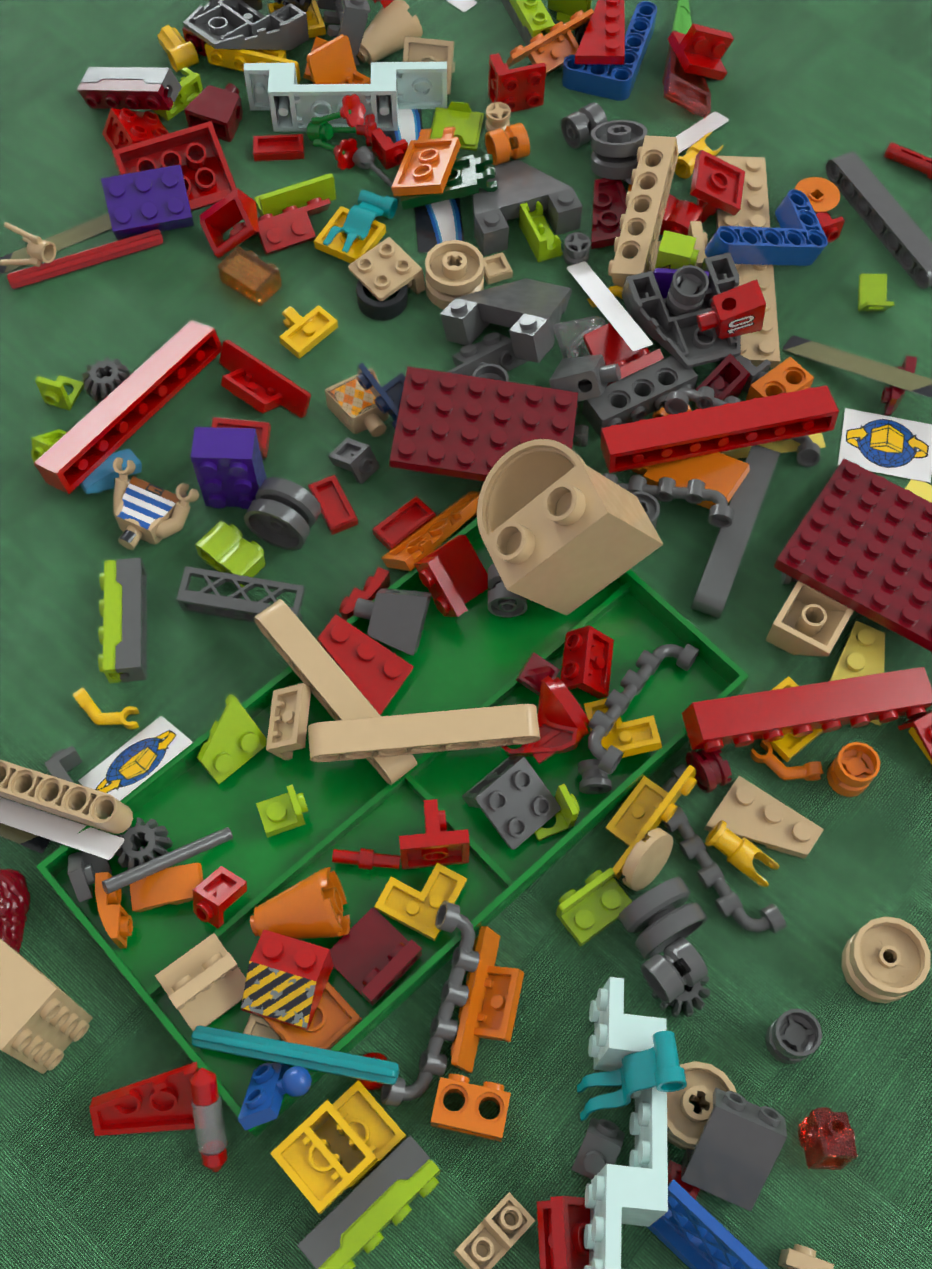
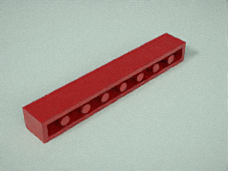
[34,320,222,494]
[600,385,839,473]
[682,667,932,752]

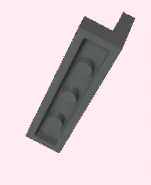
[176,566,305,623]

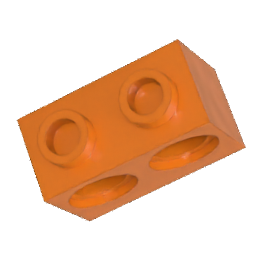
[745,357,814,401]
[431,1073,511,1142]

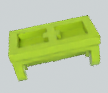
[153,67,203,121]
[519,201,563,262]

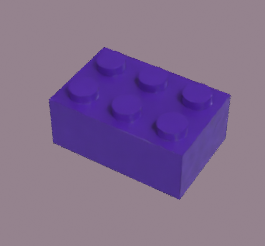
[101,164,194,240]
[191,427,267,509]

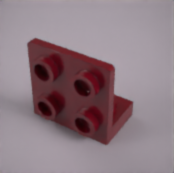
[330,908,422,1007]

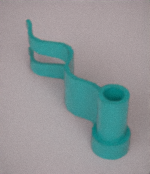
[323,189,398,253]
[577,1031,687,1121]

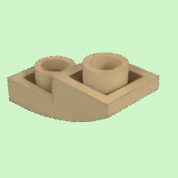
[453,1192,536,1269]

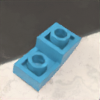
[79,448,142,494]

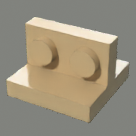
[403,36,456,95]
[155,933,246,1031]

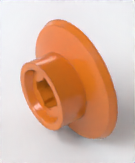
[794,177,840,213]

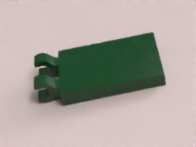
[401,154,498,210]

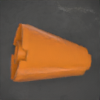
[250,867,350,939]

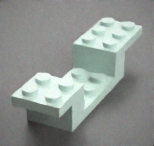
[244,62,447,132]
[584,977,668,1269]

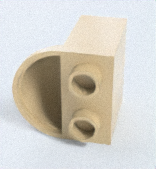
[477,439,663,616]

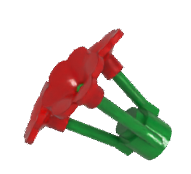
[307,94,377,170]

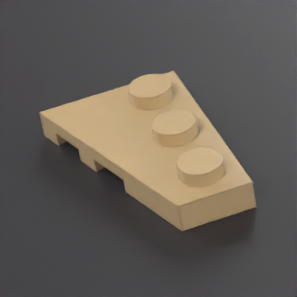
[704,776,824,859]

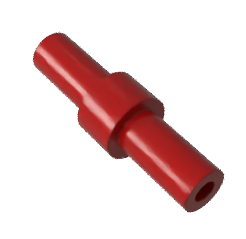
[332,848,401,870]

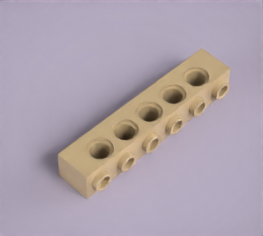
[608,135,679,287]

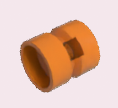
[485,123,530,166]
[827,742,881,797]

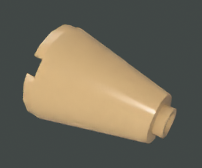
[357,0,423,64]

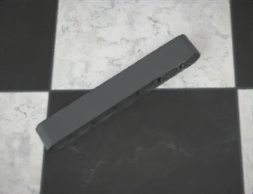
[825,151,932,289]
[691,445,780,619]

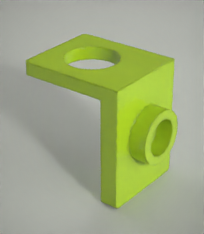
[858,273,894,311]
[35,375,85,411]
[534,784,580,841]

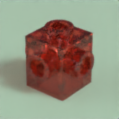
[798,1107,858,1170]

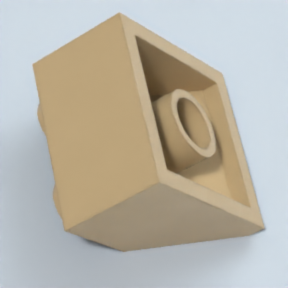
[765,581,854,656]

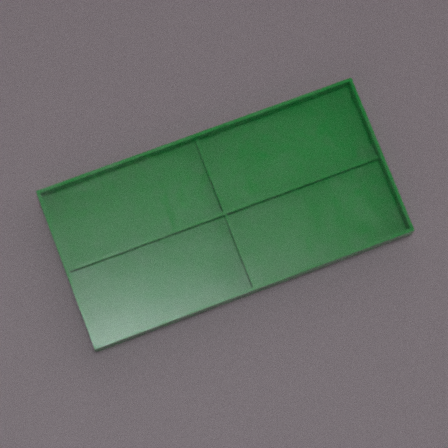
[36,518,749,1137]

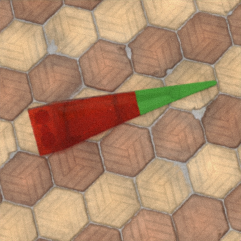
[662,0,711,119]

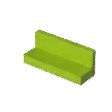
[254,173,336,216]

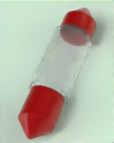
[190,1068,228,1172]

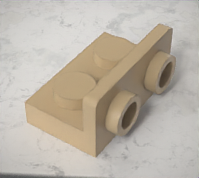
[266,683,311,760]

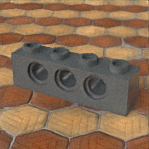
[582,356,698,437]

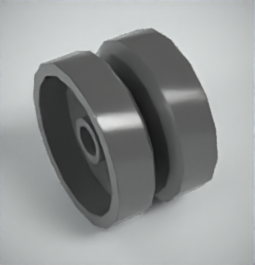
[591,120,647,180]
[244,477,321,551]
[618,876,708,959]

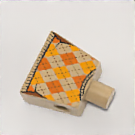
[325,368,389,437]

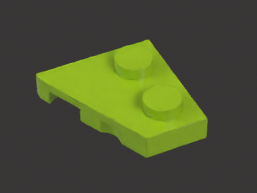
[197,694,267,784]

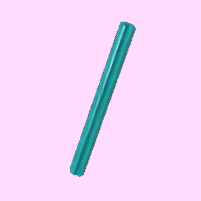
[191,1025,399,1085]

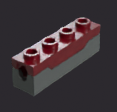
[77,67,182,110]

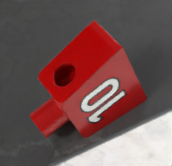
[697,280,766,339]

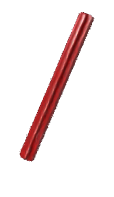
[7,229,163,289]

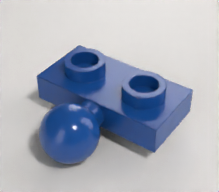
[238,1062,312,1131]

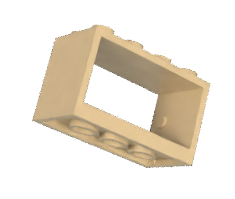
[0,938,93,1074]

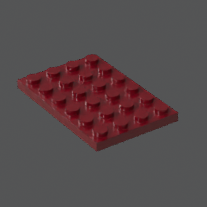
[389,366,578,481]

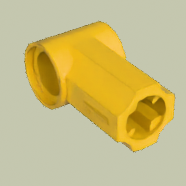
[157,25,199,72]

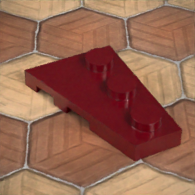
[591,178,639,249]

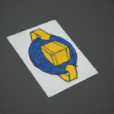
[838,408,932,483]
[78,716,193,801]

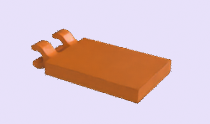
[391,126,461,196]
[631,452,750,509]

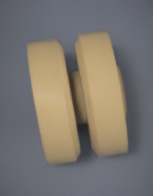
[425,240,484,309]
[841,916,930,1004]
[667,1061,736,1150]

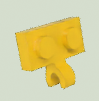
[279,305,338,359]

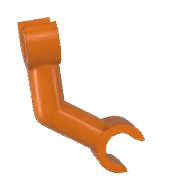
[750,740,823,781]

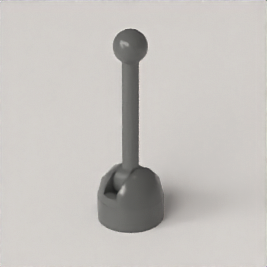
[352,146,393,193]

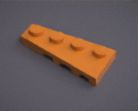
[381,491,480,571]

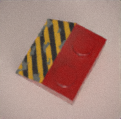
[241,929,334,1031]

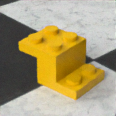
[270,1080,407,1214]

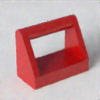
[199,188,259,258]

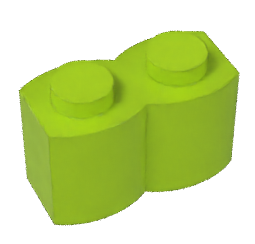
[195,521,266,588]

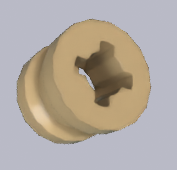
[486,102,511,131]

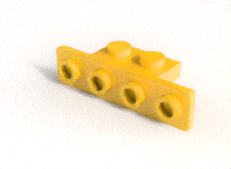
[205,43,301,84]
[605,765,697,879]

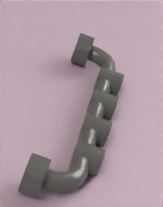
[664,386,820,467]
[603,473,734,528]
[588,644,700,775]
[662,764,787,934]
[380,901,479,1107]

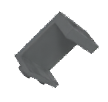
[681,1088,787,1211]

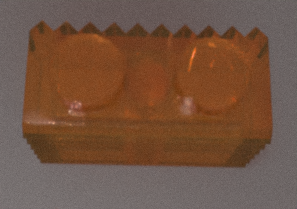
[218,246,282,306]

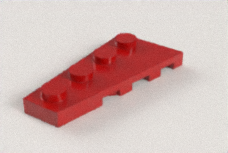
[575,0,625,65]

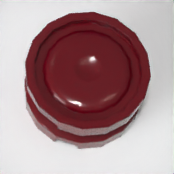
[686,748,732,794]

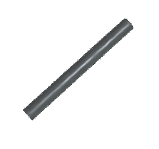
[102,827,233,894]

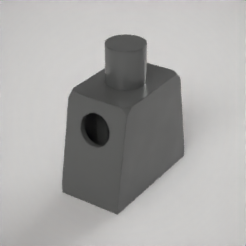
[549,354,621,402]
[353,588,432,655]

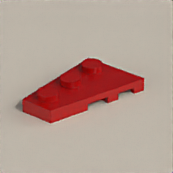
[317,614,414,716]
[89,1062,205,1136]

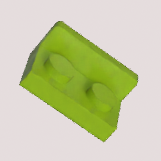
[556,867,632,947]

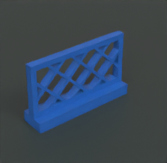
[646,1179,768,1269]

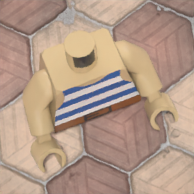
[113,457,199,550]

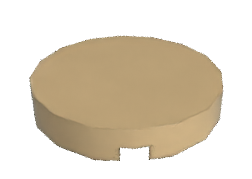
[622,828,673,891]

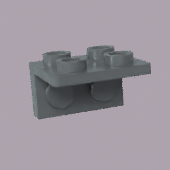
[462,756,561,850]

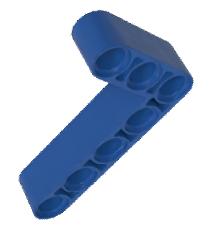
[562,1,657,101]
[704,189,828,266]

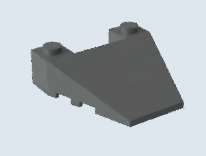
[183,0,309,50]
[472,160,583,256]
[621,252,741,369]
[440,278,572,363]

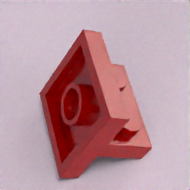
[668,23,734,80]
[690,150,745,223]
[399,799,470,870]
[537,1196,590,1269]

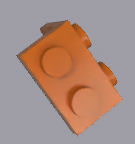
[306,34,371,84]

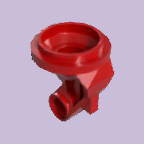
[501,675,590,765]

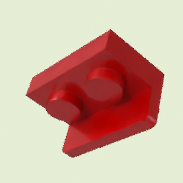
[560,625,614,699]

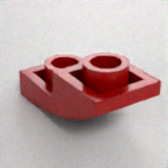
[339,567,390,621]

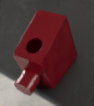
[184,83,243,143]

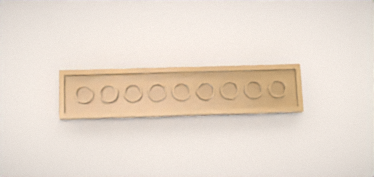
[715,156,780,368]

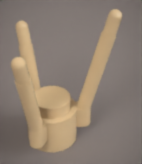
[0,222,56,267]

